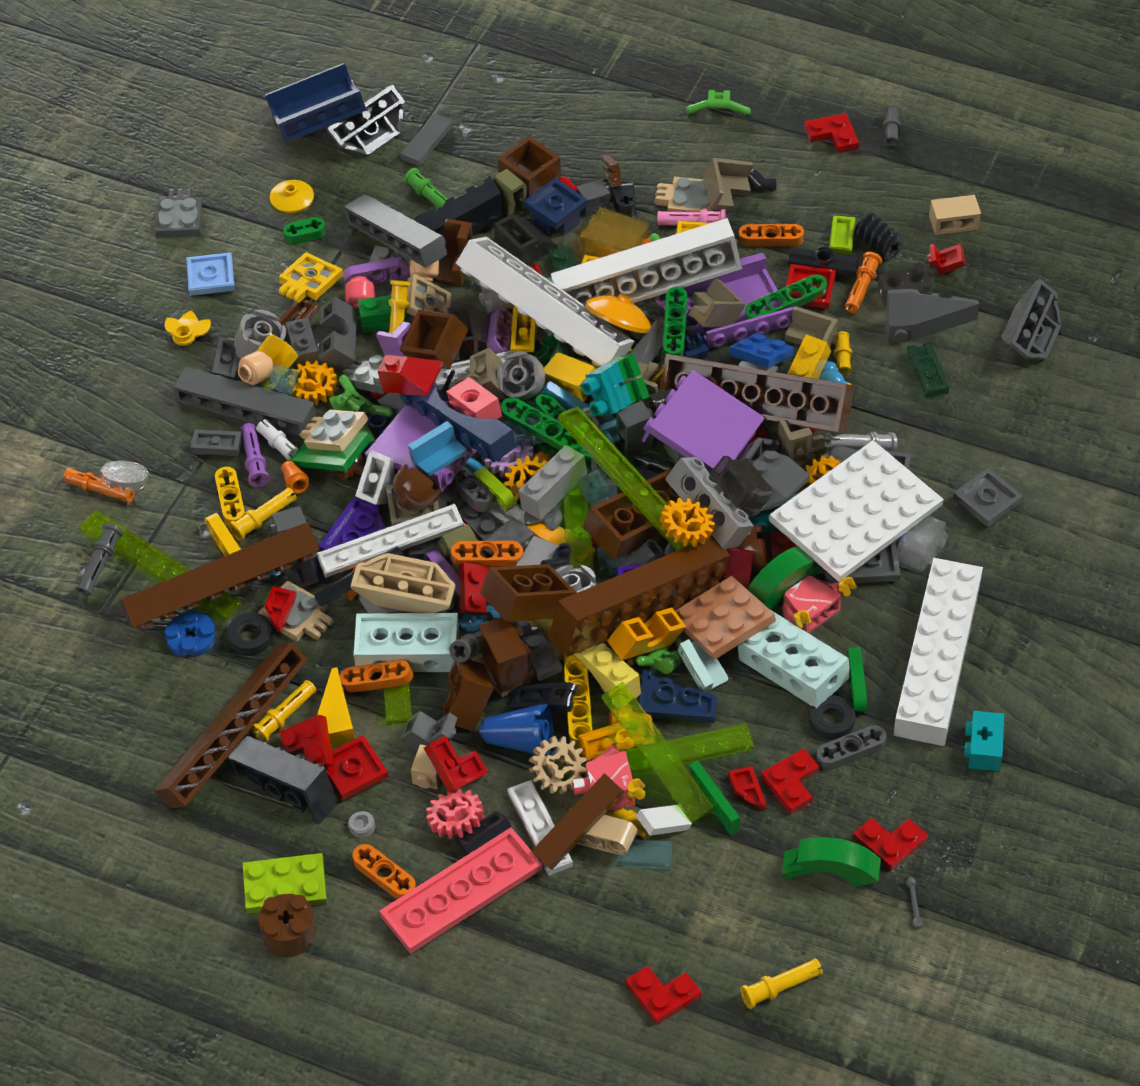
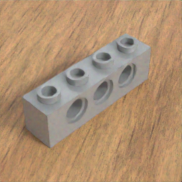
[665,457,754,549]

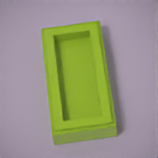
[829,216,855,255]

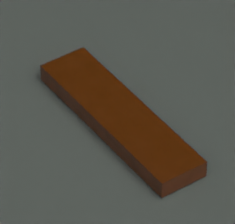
[532,773,625,870]

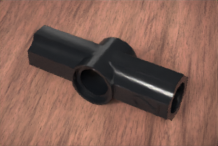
[788,247,859,277]

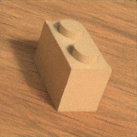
[929,195,981,235]

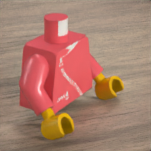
[782,576,857,633]
[572,729,645,811]

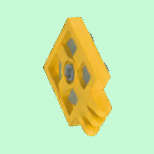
[279,252,343,303]

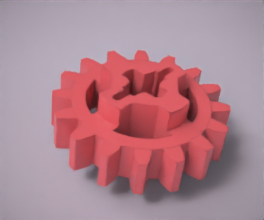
[426,788,484,839]

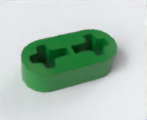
[283,217,326,245]

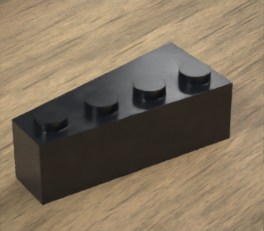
[413,176,503,242]
[227,736,339,824]

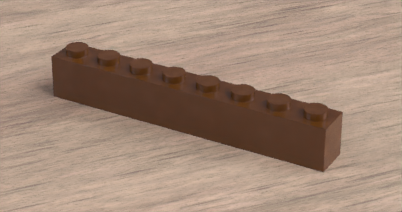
[154,642,308,809]

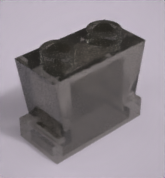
[709,456,775,510]

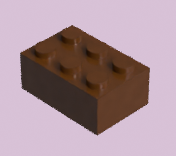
[480,564,577,622]

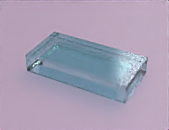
[617,839,672,869]

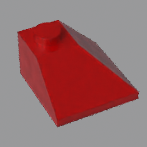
[377,355,443,397]

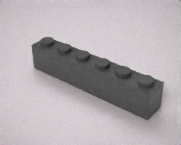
[344,194,447,268]
[174,367,316,437]

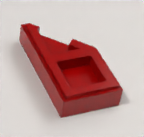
[264,586,297,633]
[727,766,767,811]

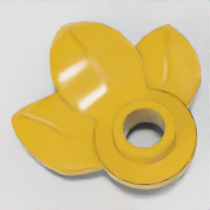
[164,311,211,346]

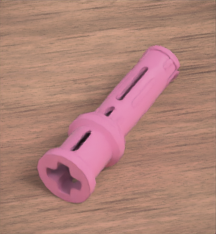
[657,209,726,226]

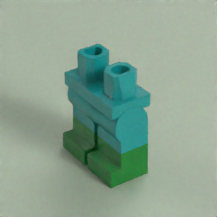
[581,354,650,416]

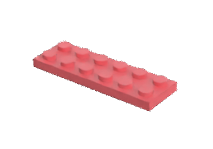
[380,827,543,954]

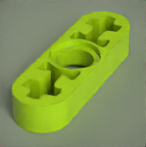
[473,467,517,512]

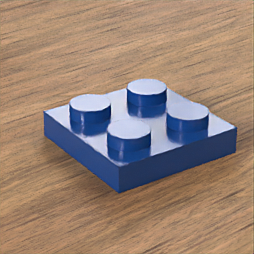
[729,334,794,368]

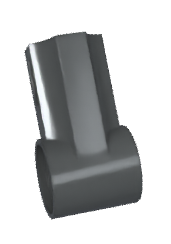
[617,539,664,567]

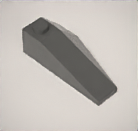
[885,289,979,342]

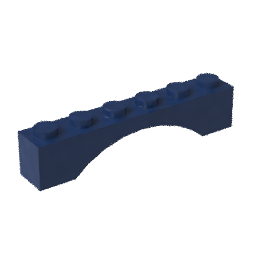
[400,380,516,463]

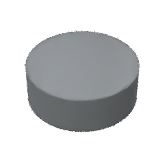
[348,811,375,838]

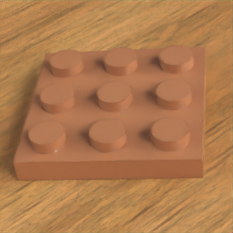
[675,576,776,660]

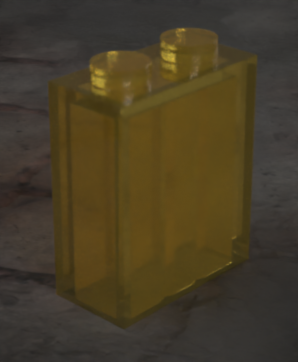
[579,207,649,258]

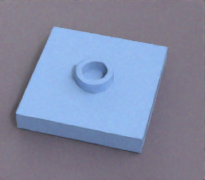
[186,253,235,296]

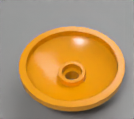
[585,294,651,333]

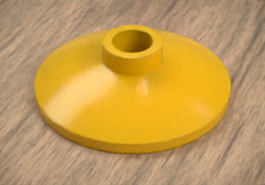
[270,180,314,213]

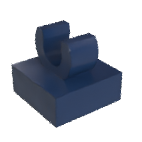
[683,332,709,359]

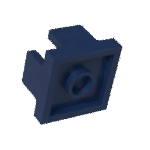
[524,178,587,236]

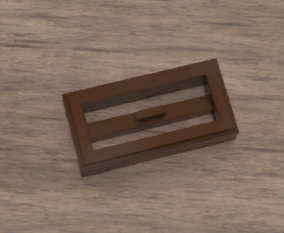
[601,155,622,187]
[278,299,319,336]

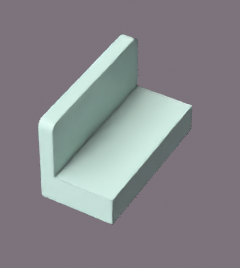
[678,639,728,692]

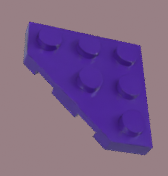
[318,496,385,552]

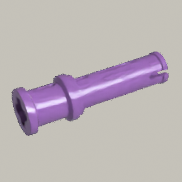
[241,423,270,488]

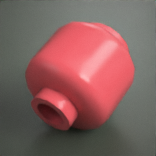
[345,276,375,312]

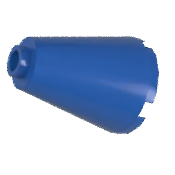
[480,704,554,756]

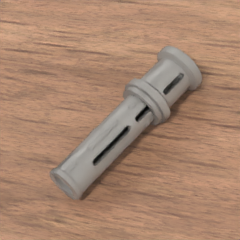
[825,431,897,451]

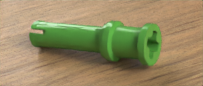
[403,168,448,208]

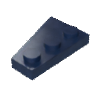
[638,669,717,723]

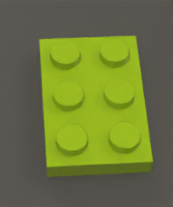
[243,853,327,914]

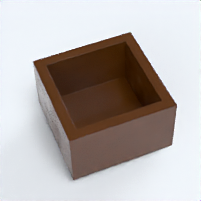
[498,136,561,198]
[399,309,468,370]
[479,617,531,693]

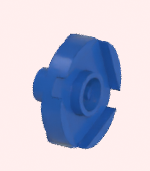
[165,609,216,657]

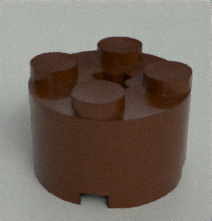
[259,894,316,957]

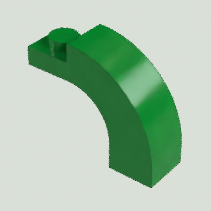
[747,546,825,612]
[782,837,881,888]

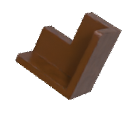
[436,219,473,287]
[442,659,494,731]

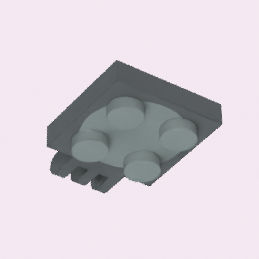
[155,189,203,237]
[342,355,387,394]

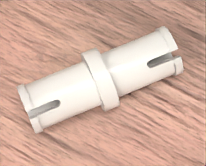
[256,419,298,460]

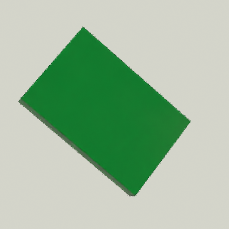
[290,432,372,472]

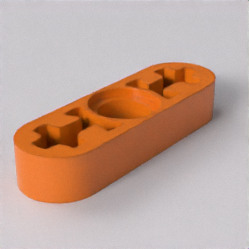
[738,224,804,247]
[451,541,523,566]
[339,660,413,693]
[353,844,416,899]

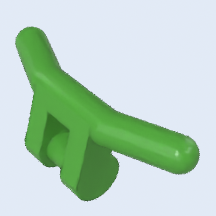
[686,90,751,116]
[339,375,393,417]
[636,646,683,674]

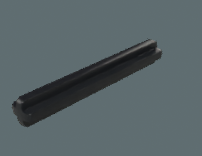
[314,546,403,607]

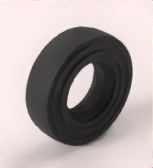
[227,613,273,655]
[809,695,856,740]

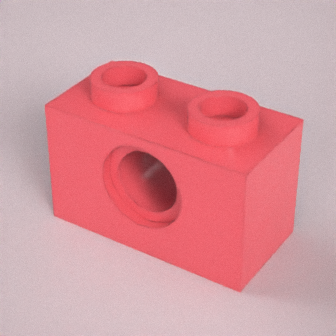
[446,377,502,419]

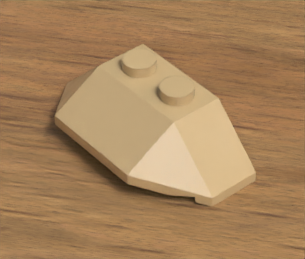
[351,553,455,613]

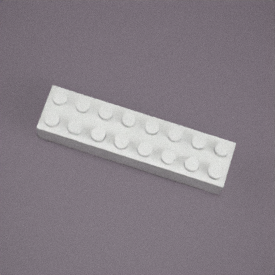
[551,218,742,306]
[456,237,634,368]
[894,558,983,746]

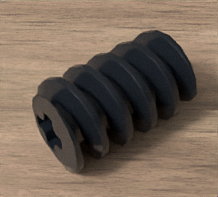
[854,212,902,260]

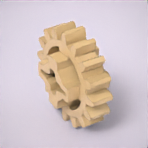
[529,736,587,794]

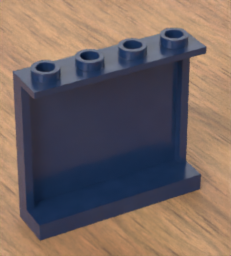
[265,63,367,143]

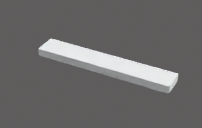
[316,504,464,578]

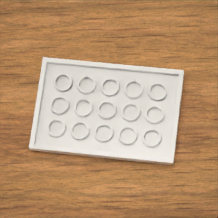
[769,440,944,582]

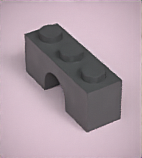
[319,297,357,372]

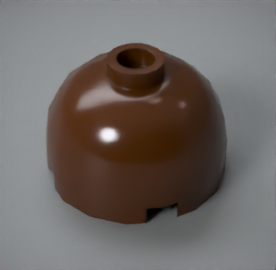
[393,464,442,510]
[735,524,771,574]

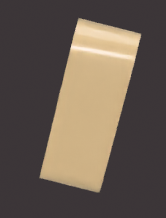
[577,815,638,855]

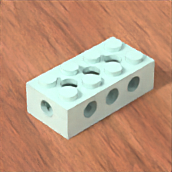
[738,611,850,708]
[354,613,459,672]

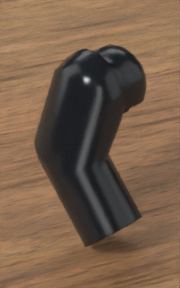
[747,169,777,190]
[540,543,571,570]

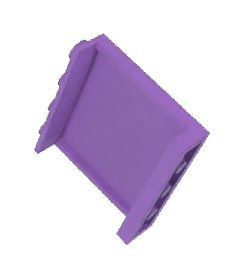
[683,253,794,349]
[642,370,765,482]
[365,400,476,492]

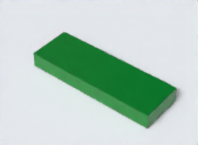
[689,761,740,836]

